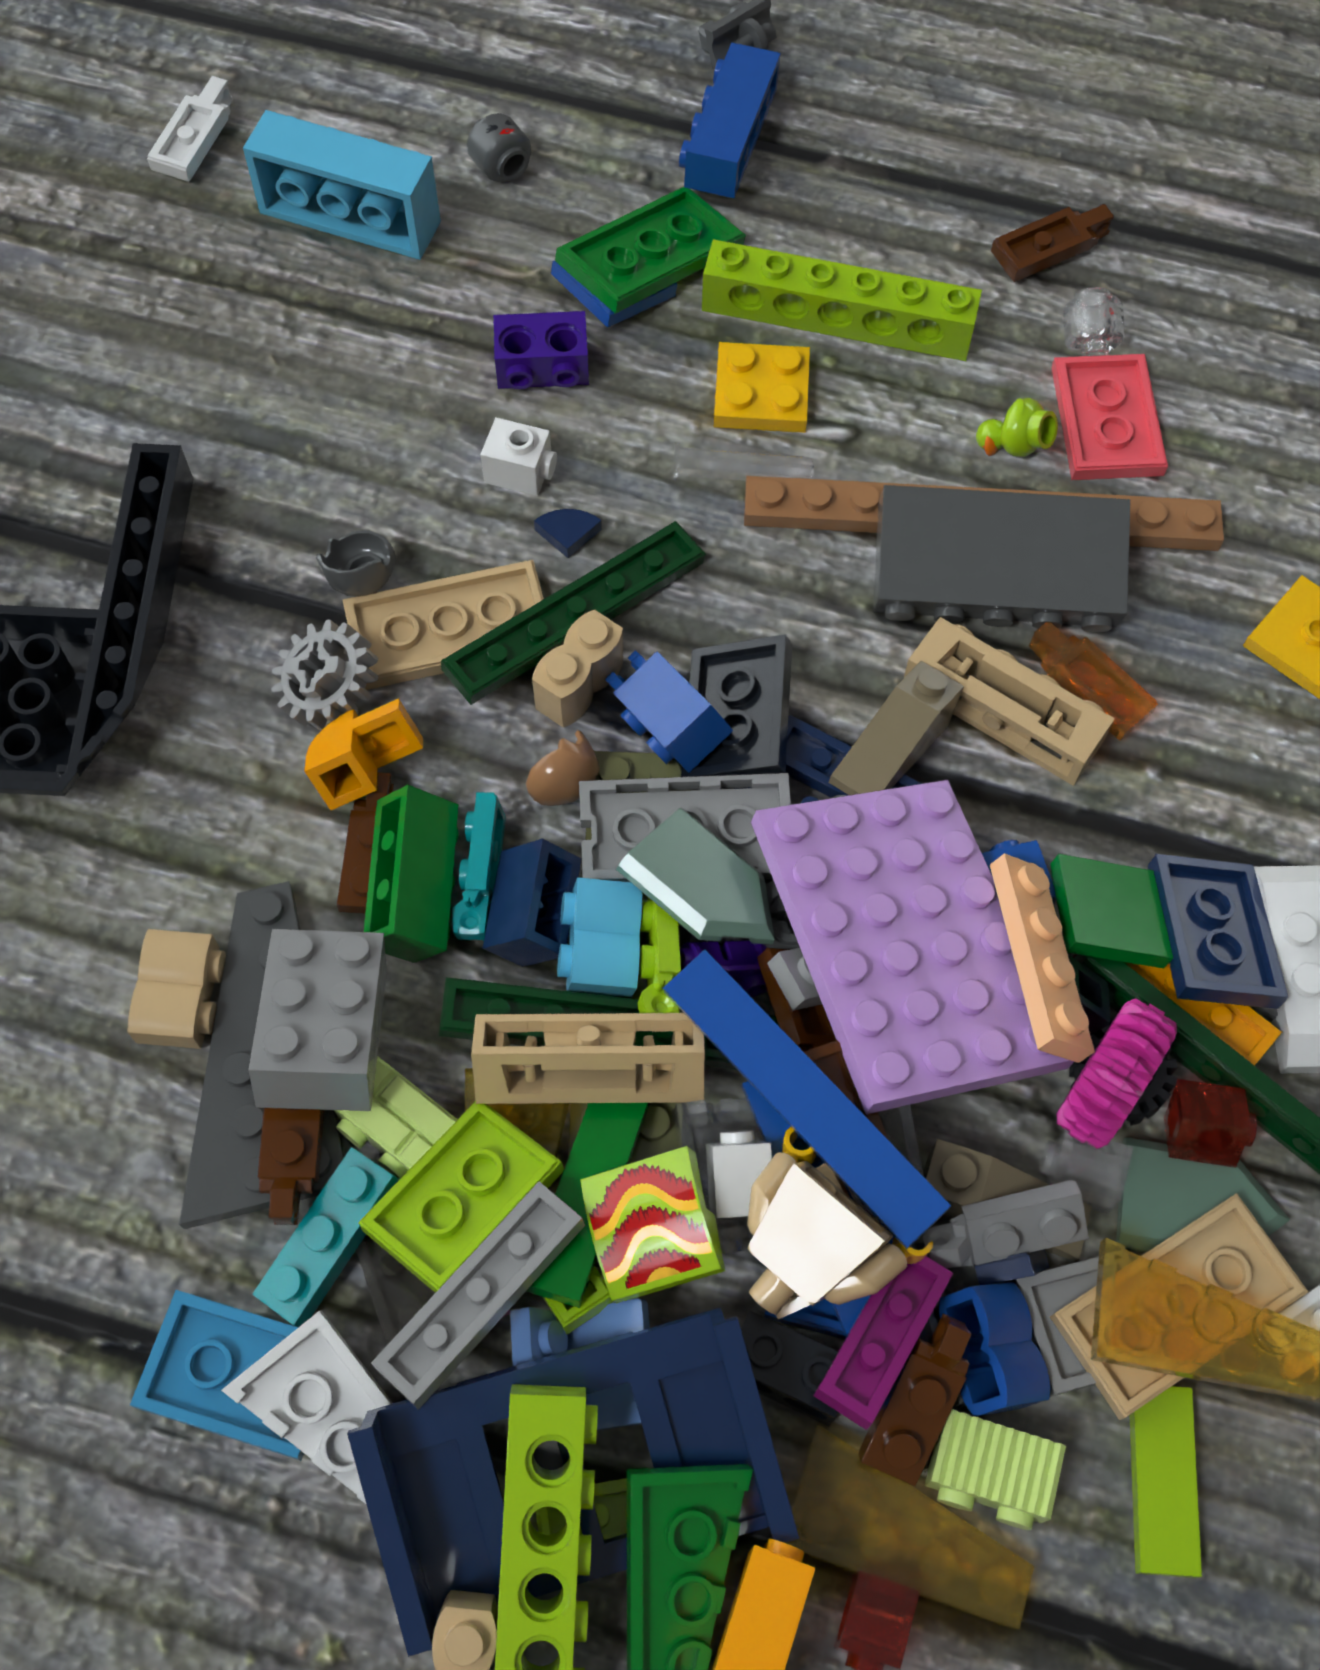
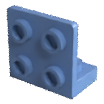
[510,1299,650,1431]

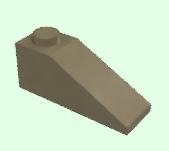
[828,661,964,796]
[922,1138,1092,1262]

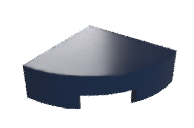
[534,509,602,558]
[975,1249,1050,1285]

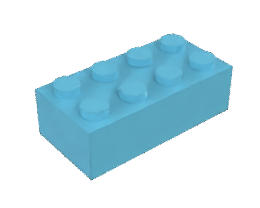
[243,110,441,260]

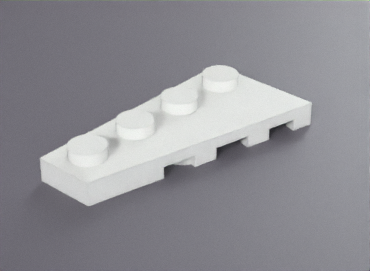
[221,1310,393,1504]

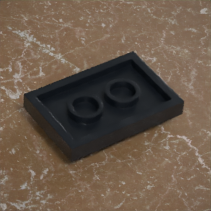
[681,634,792,777]

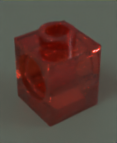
[1164,1079,1257,1168]
[833,1570,920,1670]

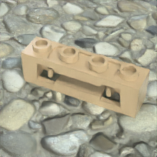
[904,617,1115,786]
[471,1013,705,1104]

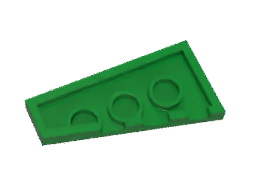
[627,1464,753,1670]

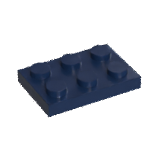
[1148,854,1289,1009]

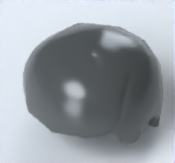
[316,530,396,597]

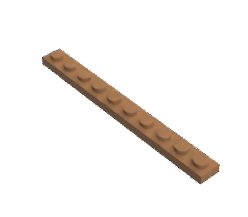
[744,475,1224,551]

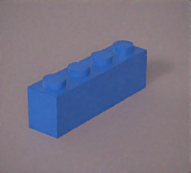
[679,42,781,198]

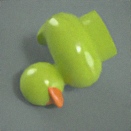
[976,397,1058,458]

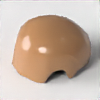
[526,730,600,806]

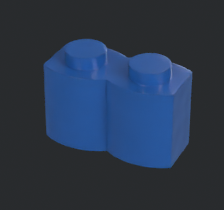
[939,1282,1050,1417]

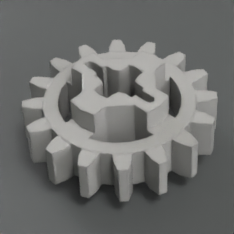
[271,620,378,730]

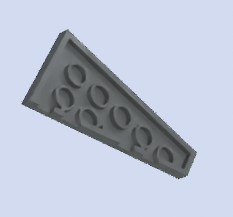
[179,881,345,1229]

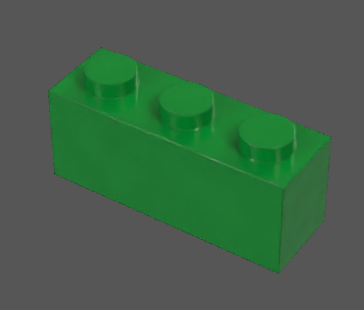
[364,785,459,963]

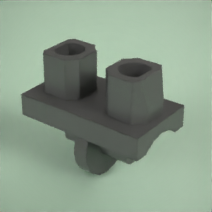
[698,0,777,69]

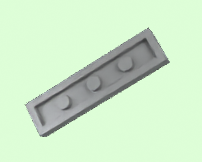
[371,1181,585,1410]

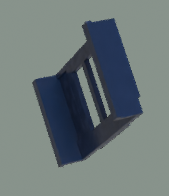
[347,1308,799,1657]

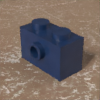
[482,838,582,967]

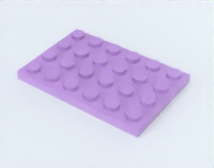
[751,780,1074,1114]

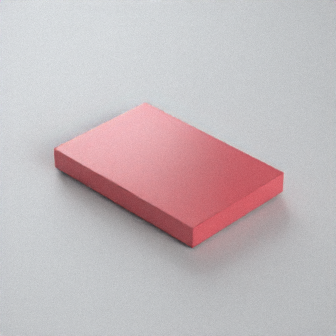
[1051,354,1168,480]

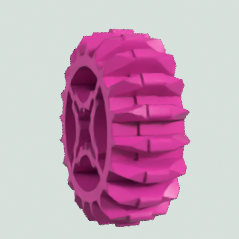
[1056,998,1177,1149]

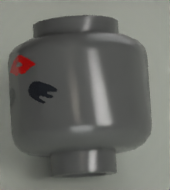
[467,113,531,182]

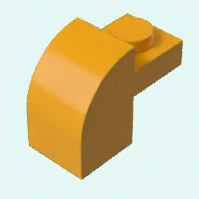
[304,698,423,811]

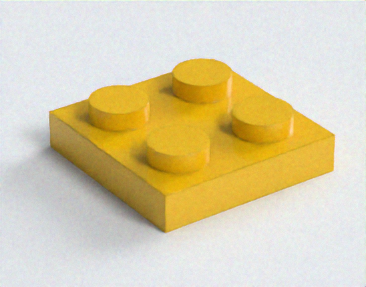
[713,342,810,433]

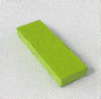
[1129,1386,1202,1578]

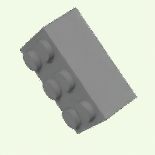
[248,929,387,1111]

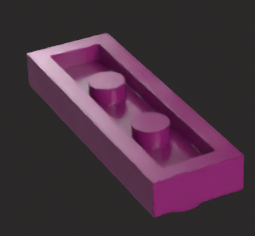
[813,1246,953,1430]

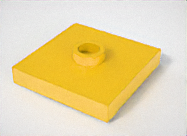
[1243,575,1320,699]

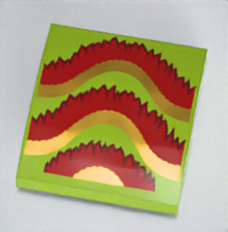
[580,1146,725,1304]

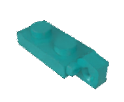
[452,792,506,941]

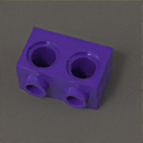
[493,311,589,389]

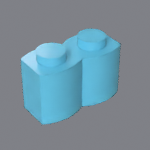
[557,877,642,998]

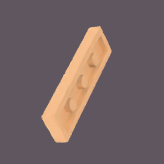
[990,853,1095,1063]

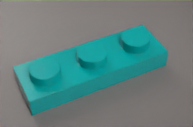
[252,1147,400,1327]

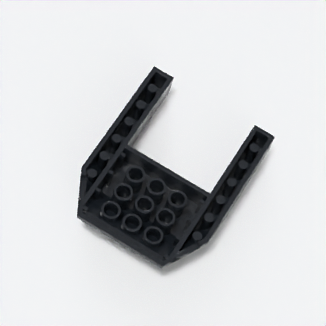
[0,443,194,796]

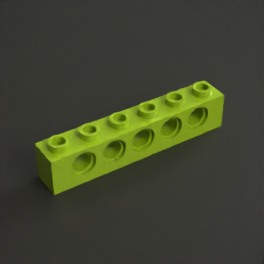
[702,239,982,361]
[495,1384,598,1670]

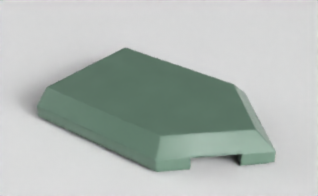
[616,808,775,944]
[1115,1137,1290,1253]

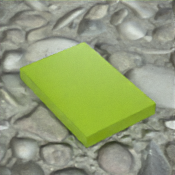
[358,1101,564,1293]

